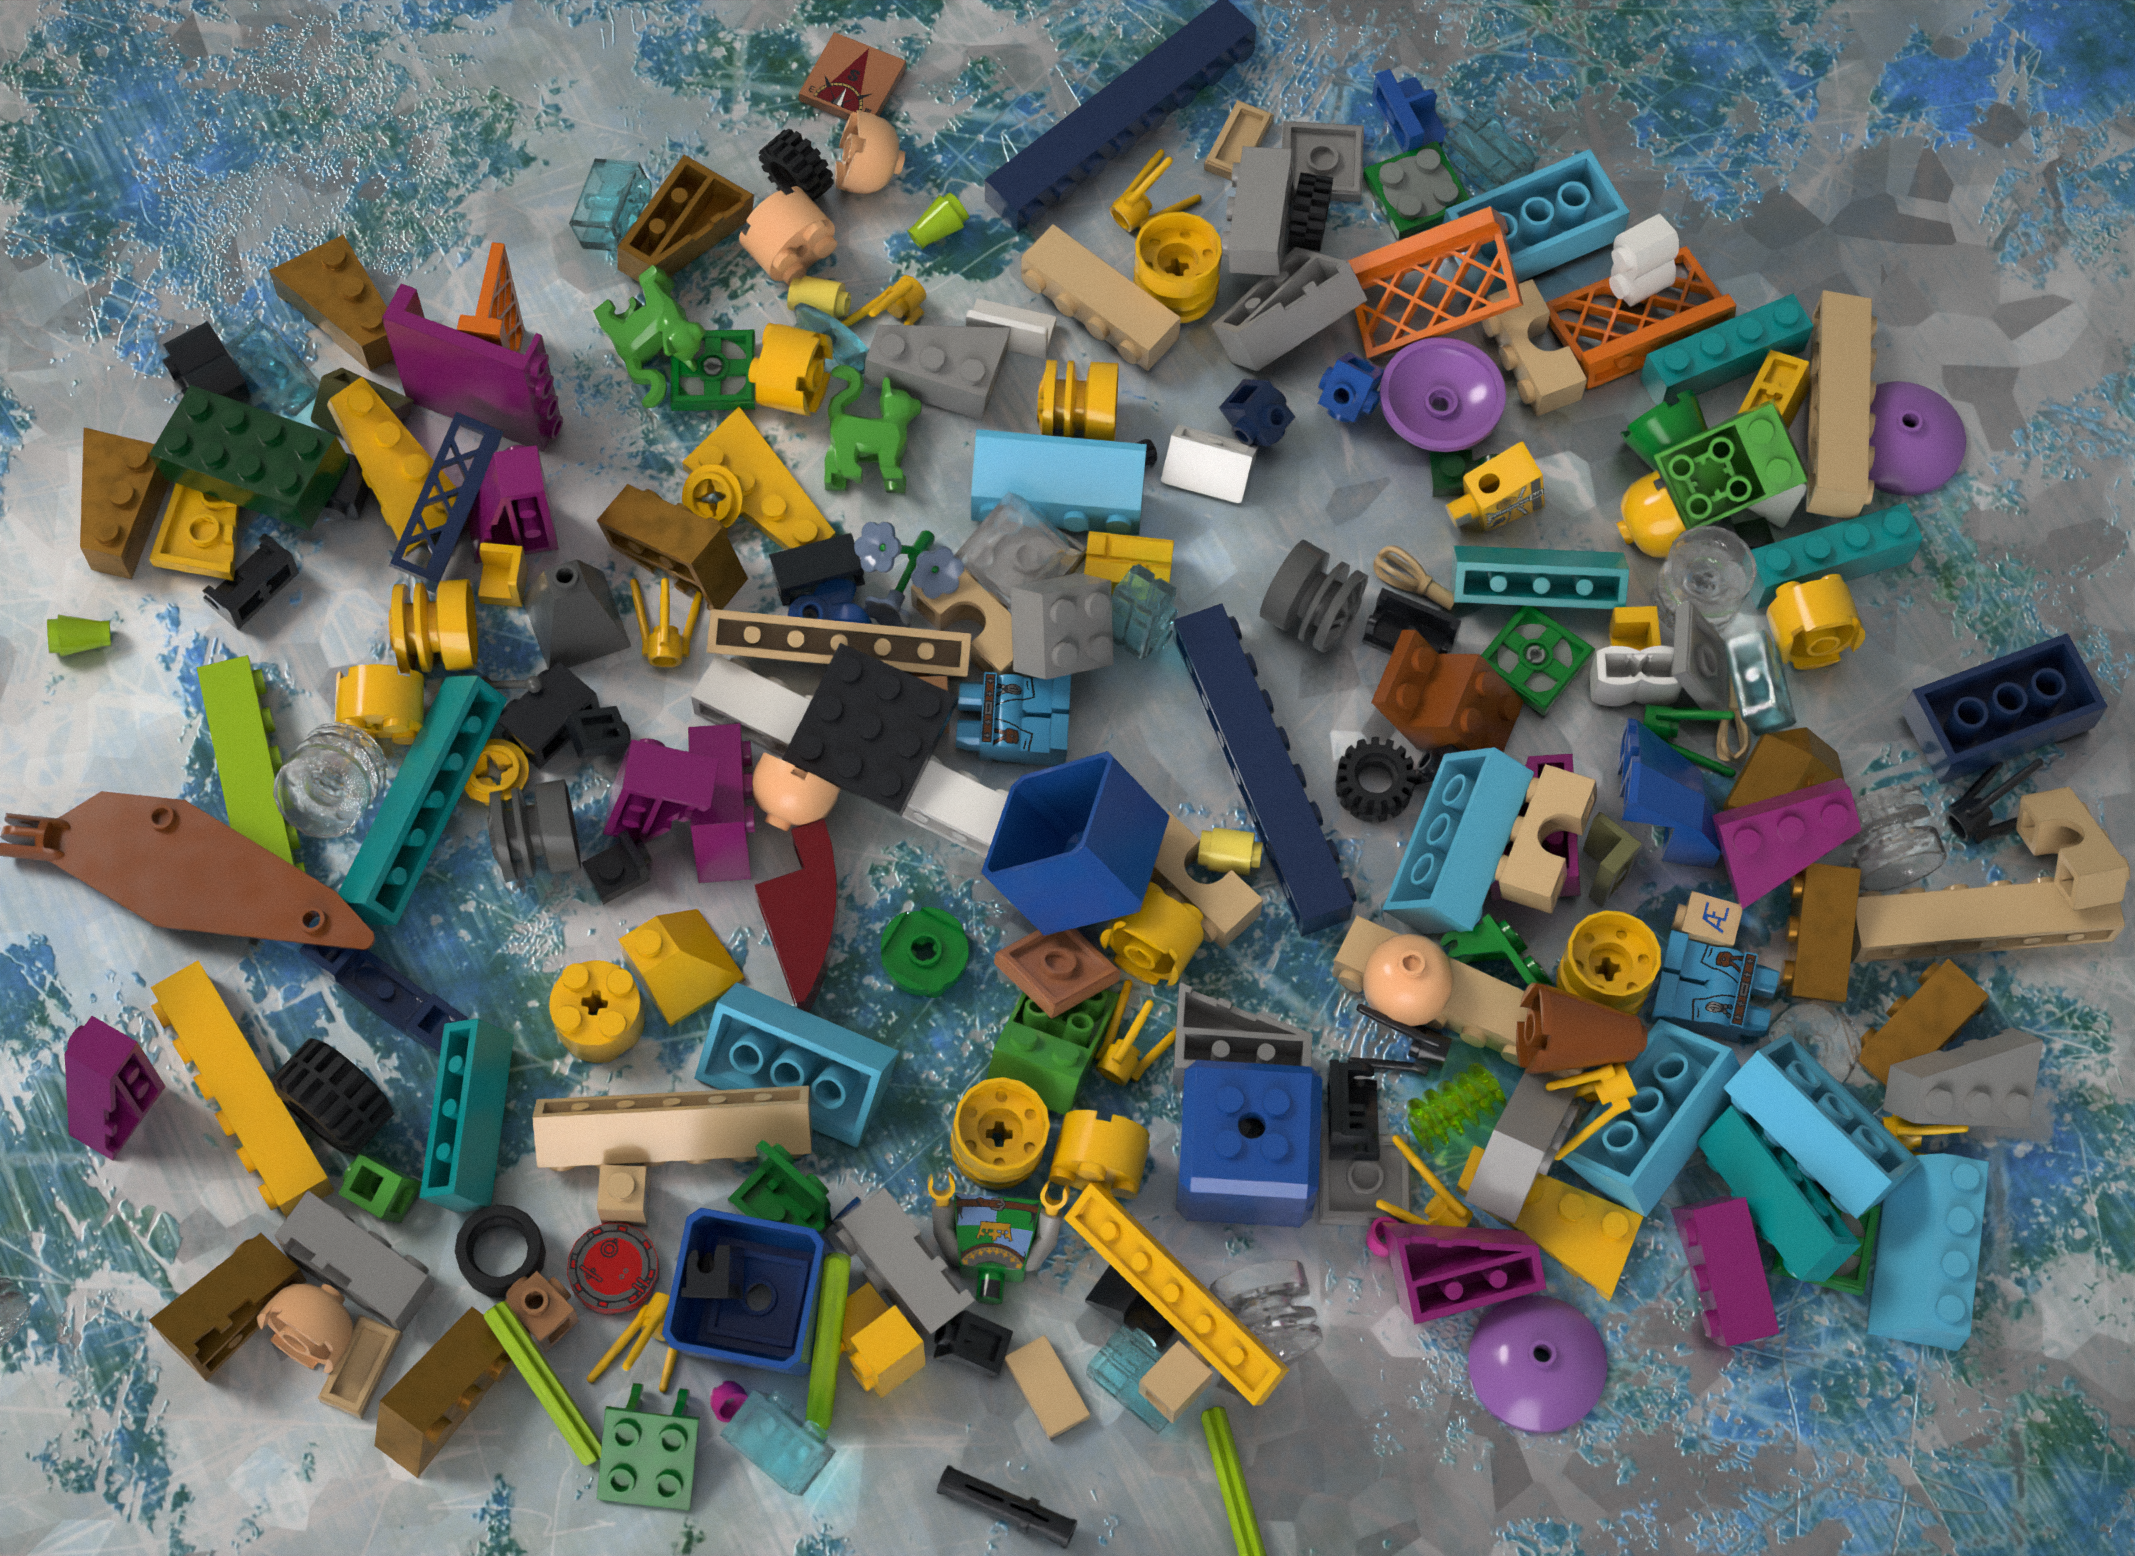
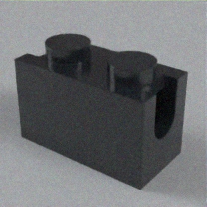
[497,662,600,770]

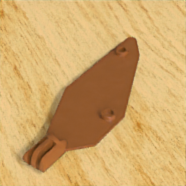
[0,791,375,950]

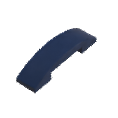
[299,944,469,1055]

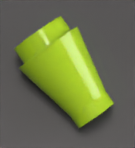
[907,192,969,250]
[47,614,111,657]

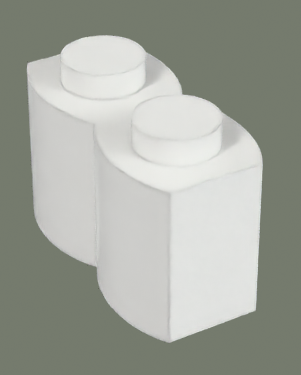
[1609,213,1679,307]
[1589,646,1682,706]

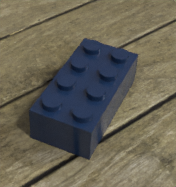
[1902,633,2108,785]

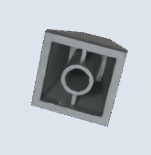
[522,559,631,671]

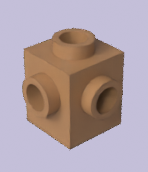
[505,1271,580,1353]

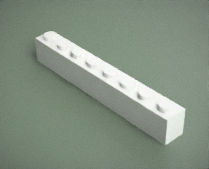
[691,654,1009,858]

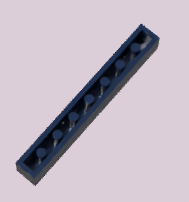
[984,0,1257,233]
[1173,603,1357,937]

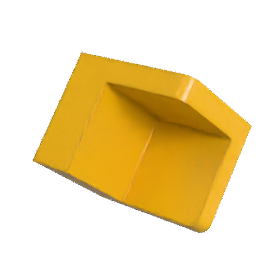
[478,543,528,607]
[1608,606,1661,651]

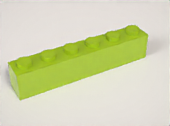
[196,655,308,874]

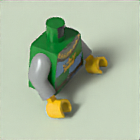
[927,1172,1070,1305]

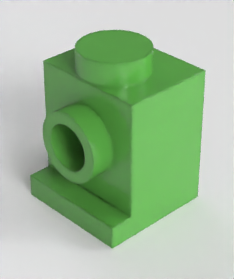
[338,1153,422,1223]

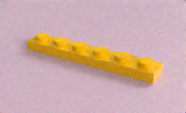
[1064,1183,1290,1406]

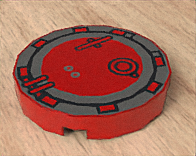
[567,1223,659,1315]

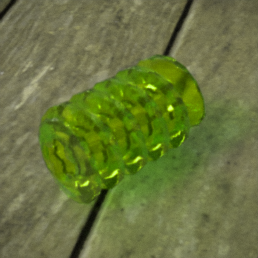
[1407,1062,1507,1154]

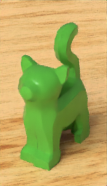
[593,265,705,408]
[824,365,922,493]

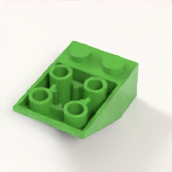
[1654,398,1808,533]
[987,989,1120,1115]

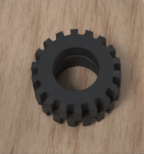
[271,1038,394,1156]

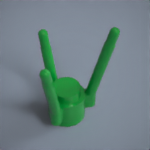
[1643,704,1736,777]

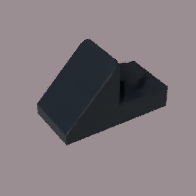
[1085,1264,1177,1353]

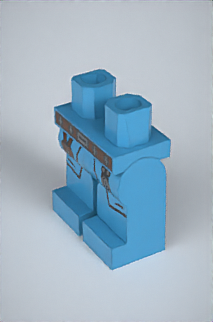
[956,672,1071,766]
[1649,930,1780,1043]

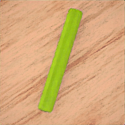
[805,1252,851,1431]
[484,1301,602,1466]
[1201,1406,1267,1556]

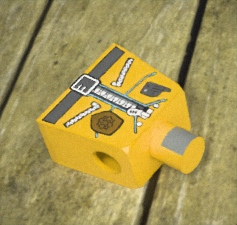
[1445,441,1545,532]

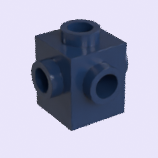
[1219,379,1295,446]

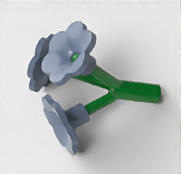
[854,522,964,628]

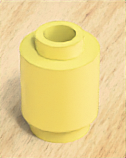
[787,275,851,323]
[1198,827,1263,876]

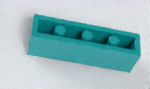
[1640,293,1814,406]
[1740,502,1923,609]
[1450,545,1630,609]
[419,1018,514,1213]
[1696,1105,1861,1282]

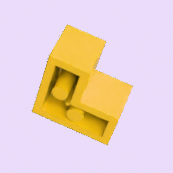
[840,1282,926,1398]

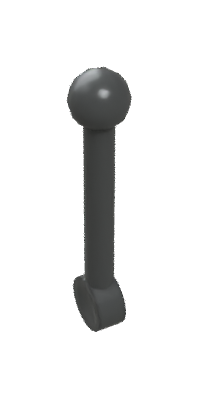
[481,676,543,693]

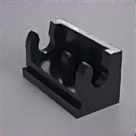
[202,533,299,630]
[769,533,865,606]
[1362,588,1462,655]
[1327,1059,1380,1161]
[681,1245,745,1299]

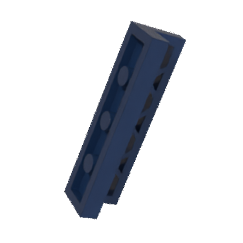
[389,411,504,593]

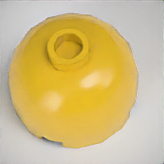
[1616,470,1694,558]

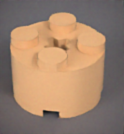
[739,186,838,286]

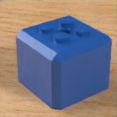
[981,751,1170,936]
[1176,1060,1323,1228]
[662,1207,838,1377]

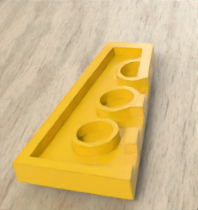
[327,377,457,558]
[682,406,836,550]
[149,483,239,581]
[1456,1145,1643,1301]

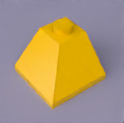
[618,909,746,1027]

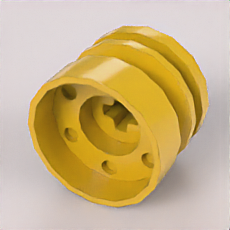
[1133,212,1222,323]
[1037,360,1119,441]
[389,579,478,675]
[1556,910,1661,1015]
[950,1077,1050,1190]

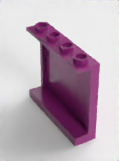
[382,283,563,452]

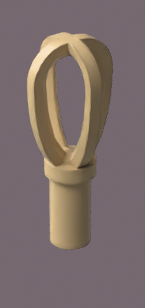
[1373,545,1456,611]
[1716,675,1751,763]

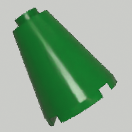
[1620,389,1708,482]

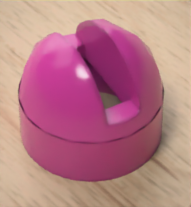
[1365,1216,1399,1258]
[709,1380,750,1422]

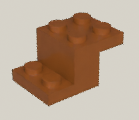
[1371,630,1524,753]

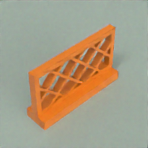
[1348,206,1524,361]
[457,242,525,353]
[1545,246,1737,390]

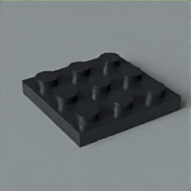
[782,643,959,817]

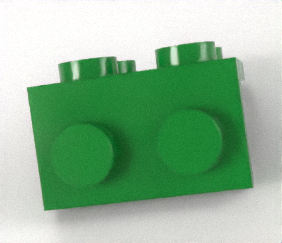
[728,1140,833,1234]

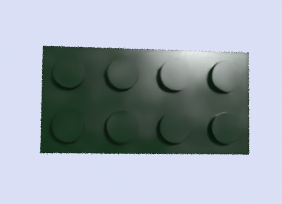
[149,385,350,531]

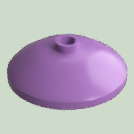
[1380,337,1506,452]
[1868,381,1966,496]
[1468,1295,1607,1433]

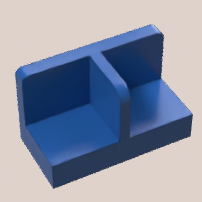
[1372,69,1449,153]

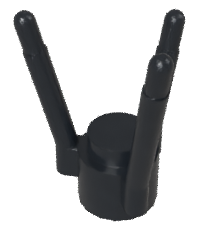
[1946,758,2044,844]
[1347,1004,1452,1077]

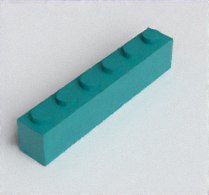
[338,676,507,926]

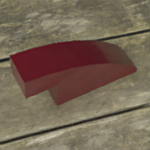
[754,819,838,1013]

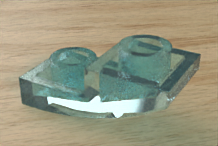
[793,302,869,375]

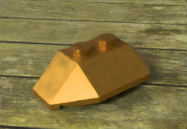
[1723,727,1845,811]

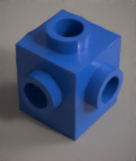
[1317,352,1384,422]

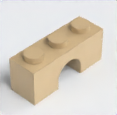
[1482,279,1587,416]
[911,563,1019,676]
[1495,764,1597,914]
[2016,786,2130,911]
[1150,811,1263,950]

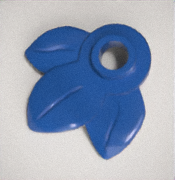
[788,579,873,624]

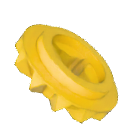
[682,464,747,528]
[464,739,529,807]

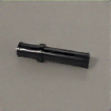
[937,1465,1078,1549]

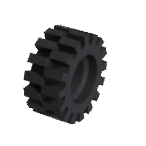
[759,129,834,202]
[1287,172,1333,251]
[1335,737,1416,822]

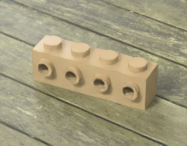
[1021,224,1181,371]

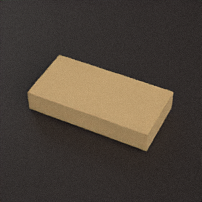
[1204,100,1274,181]
[318,1314,403,1419]
[1004,1335,1090,1440]

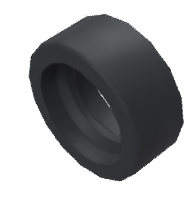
[455,1204,546,1298]

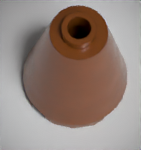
[1516,983,1648,1074]

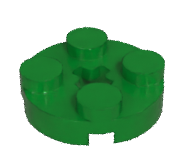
[881,907,969,998]

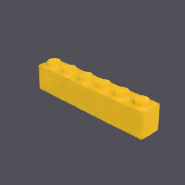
[150,960,335,1219]

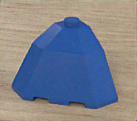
[1617,718,1722,869]

